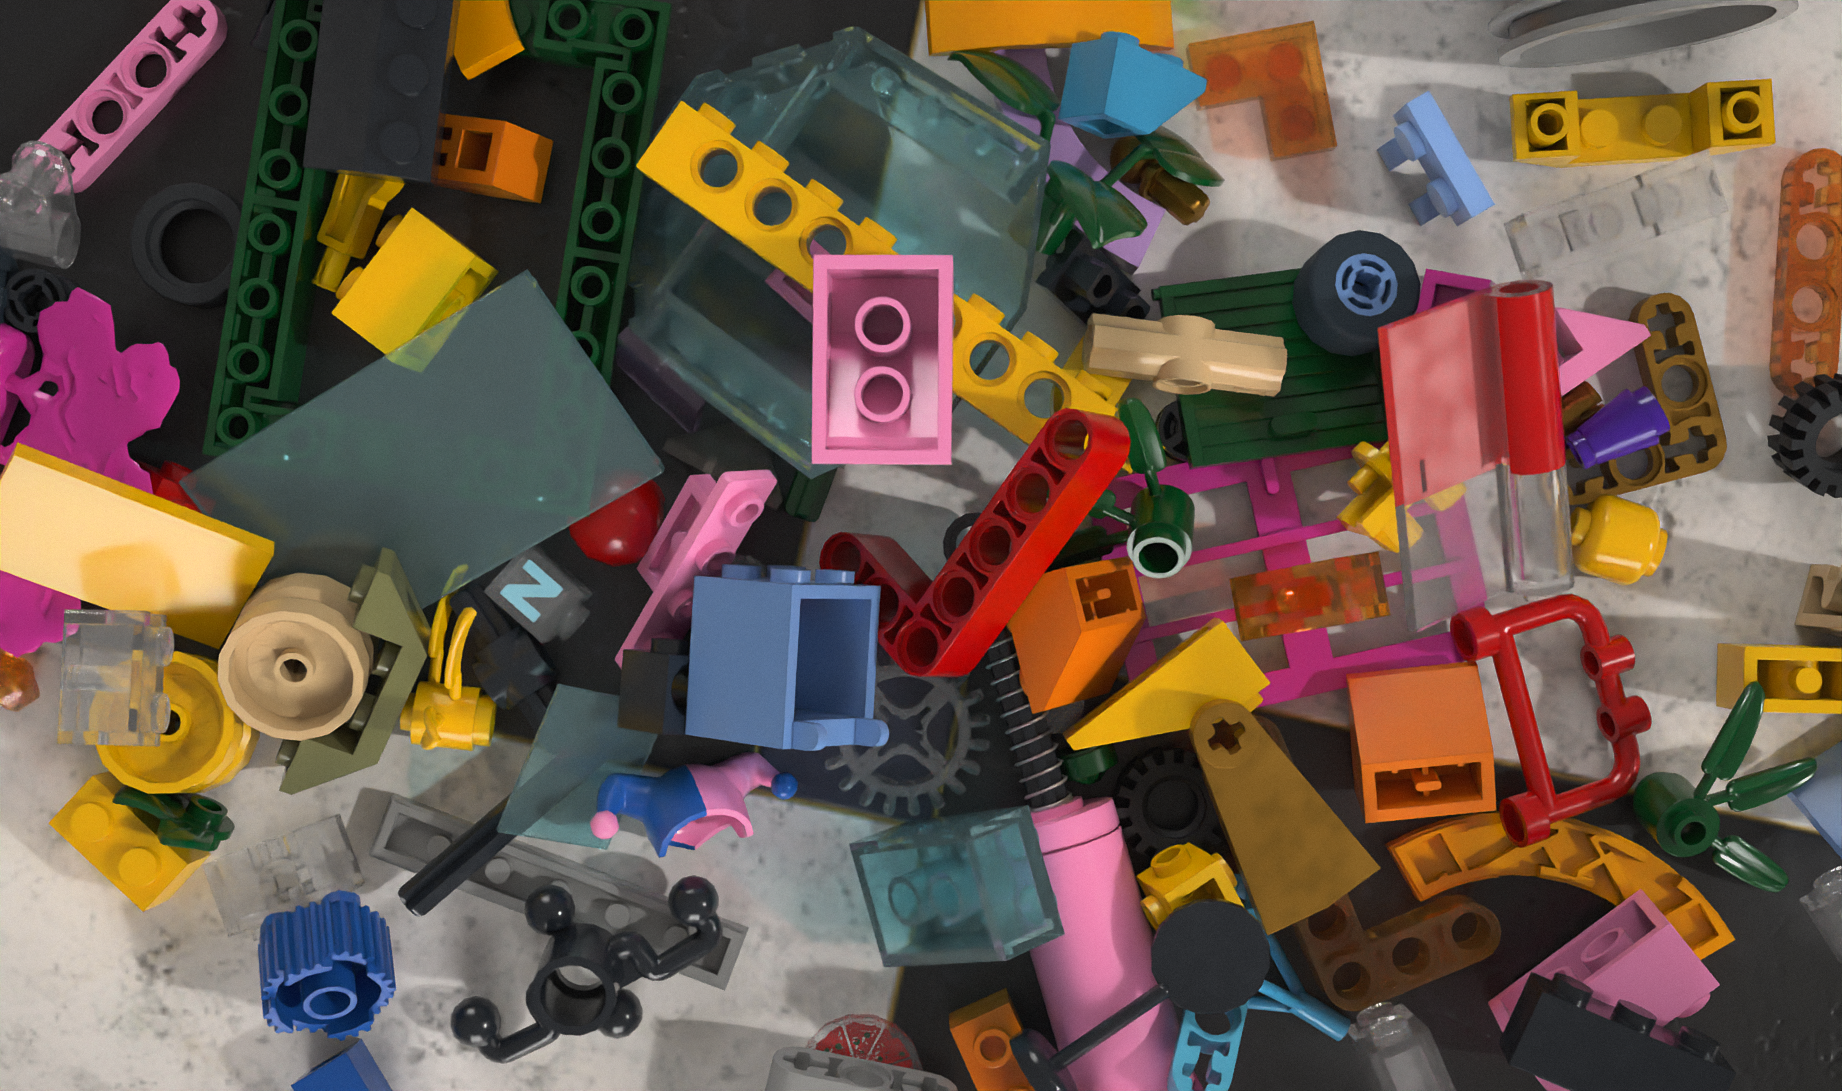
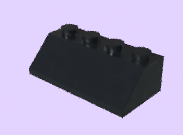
[303,0,461,188]

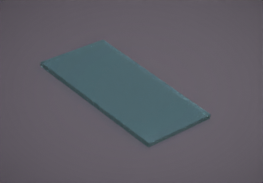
[179,269,665,609]

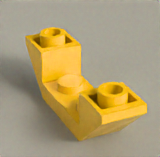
[1509,79,1776,168]

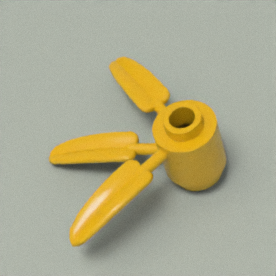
[400,562,497,751]

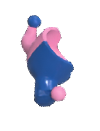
[590,752,798,858]

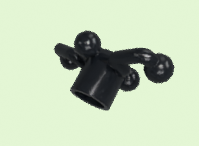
[450,875,723,1064]

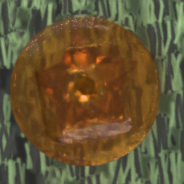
[0,648,40,712]

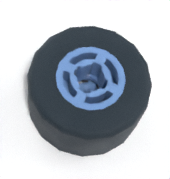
[1292,230,1421,356]

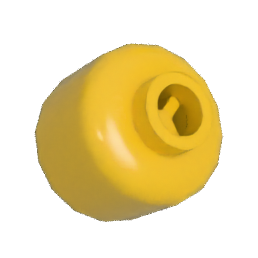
[1564,494,1668,586]

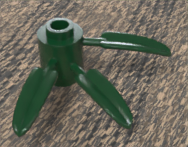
[1045,397,1195,578]
[1633,681,1817,893]

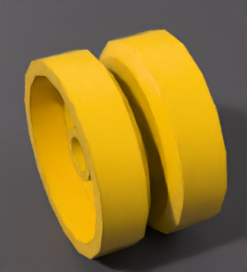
[92,651,260,794]

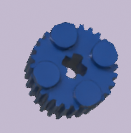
[258,890,397,1041]

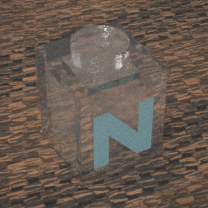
[484,543,593,643]

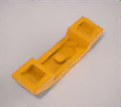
[925,0,1174,56]

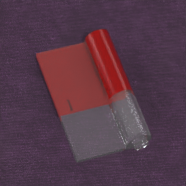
[1378,280,1575,633]

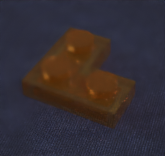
[1186,20,1337,162]

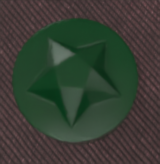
[1056,743,1119,785]

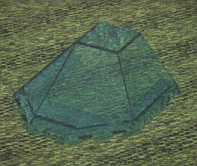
[627,26,1051,479]

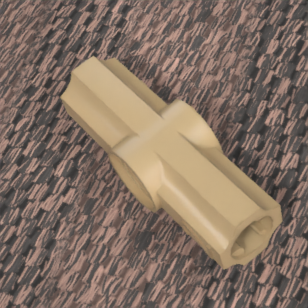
[1082,313,1287,397]

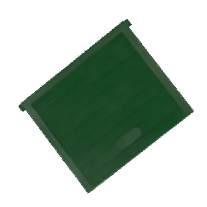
[1151,268,1389,470]

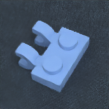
[1377,91,1495,226]

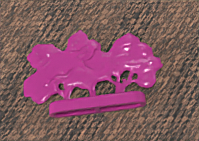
[0,287,180,658]

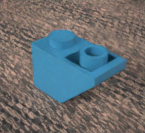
[1058,31,1207,139]

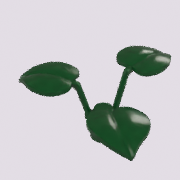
[947,50,1225,255]

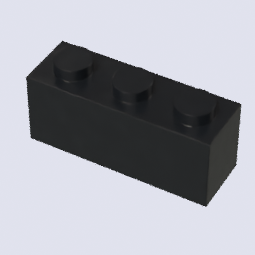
[1499,972,1736,1091]

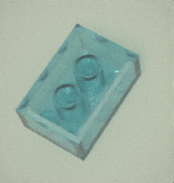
[849,805,1065,967]

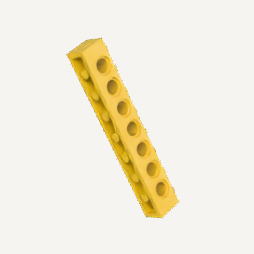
[636,100,1118,449]

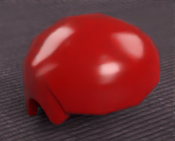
[568,463,665,567]

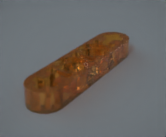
[1769,148,1842,398]

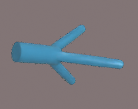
[1247,931,1350,1041]

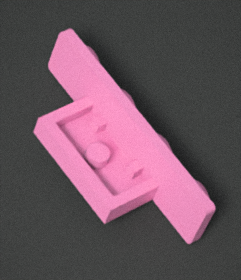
[615,470,777,670]

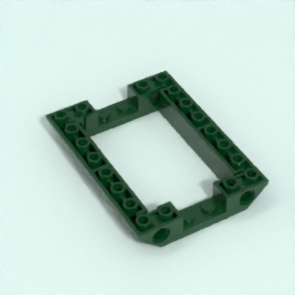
[202,0,673,517]

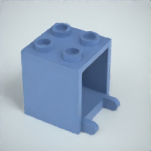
[685,564,889,751]

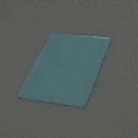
[496,684,658,850]

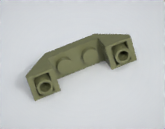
[275,547,431,795]

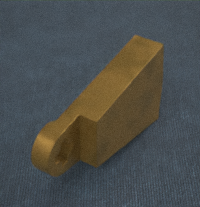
[1189,699,1381,936]

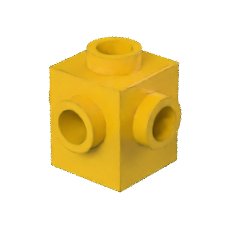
[1135,842,1245,931]

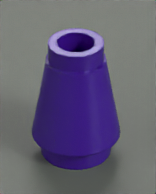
[1565,386,1670,470]

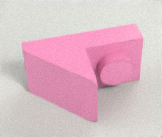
[1555,307,1651,396]

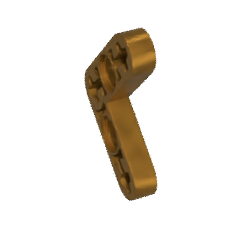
[1538,293,1727,506]

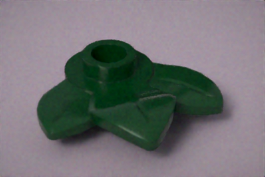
[112,785,235,851]

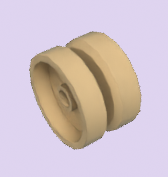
[218,572,379,741]

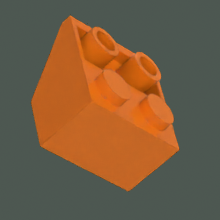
[1006,556,1147,714]
[1346,661,1496,823]

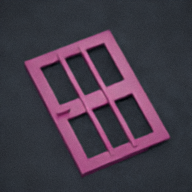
[1090,442,1485,708]

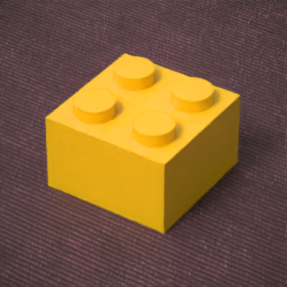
[331,207,499,371]

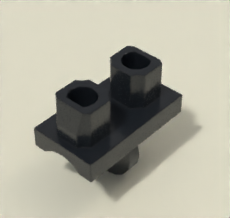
[1035,229,1151,329]

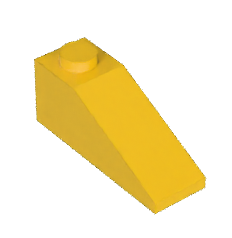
[1062,617,1270,750]

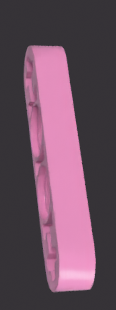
[30,0,228,194]

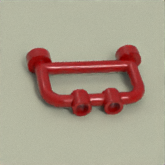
[1450,593,1652,848]

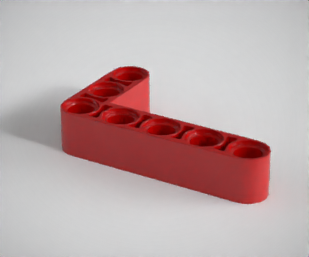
[819,408,1131,677]

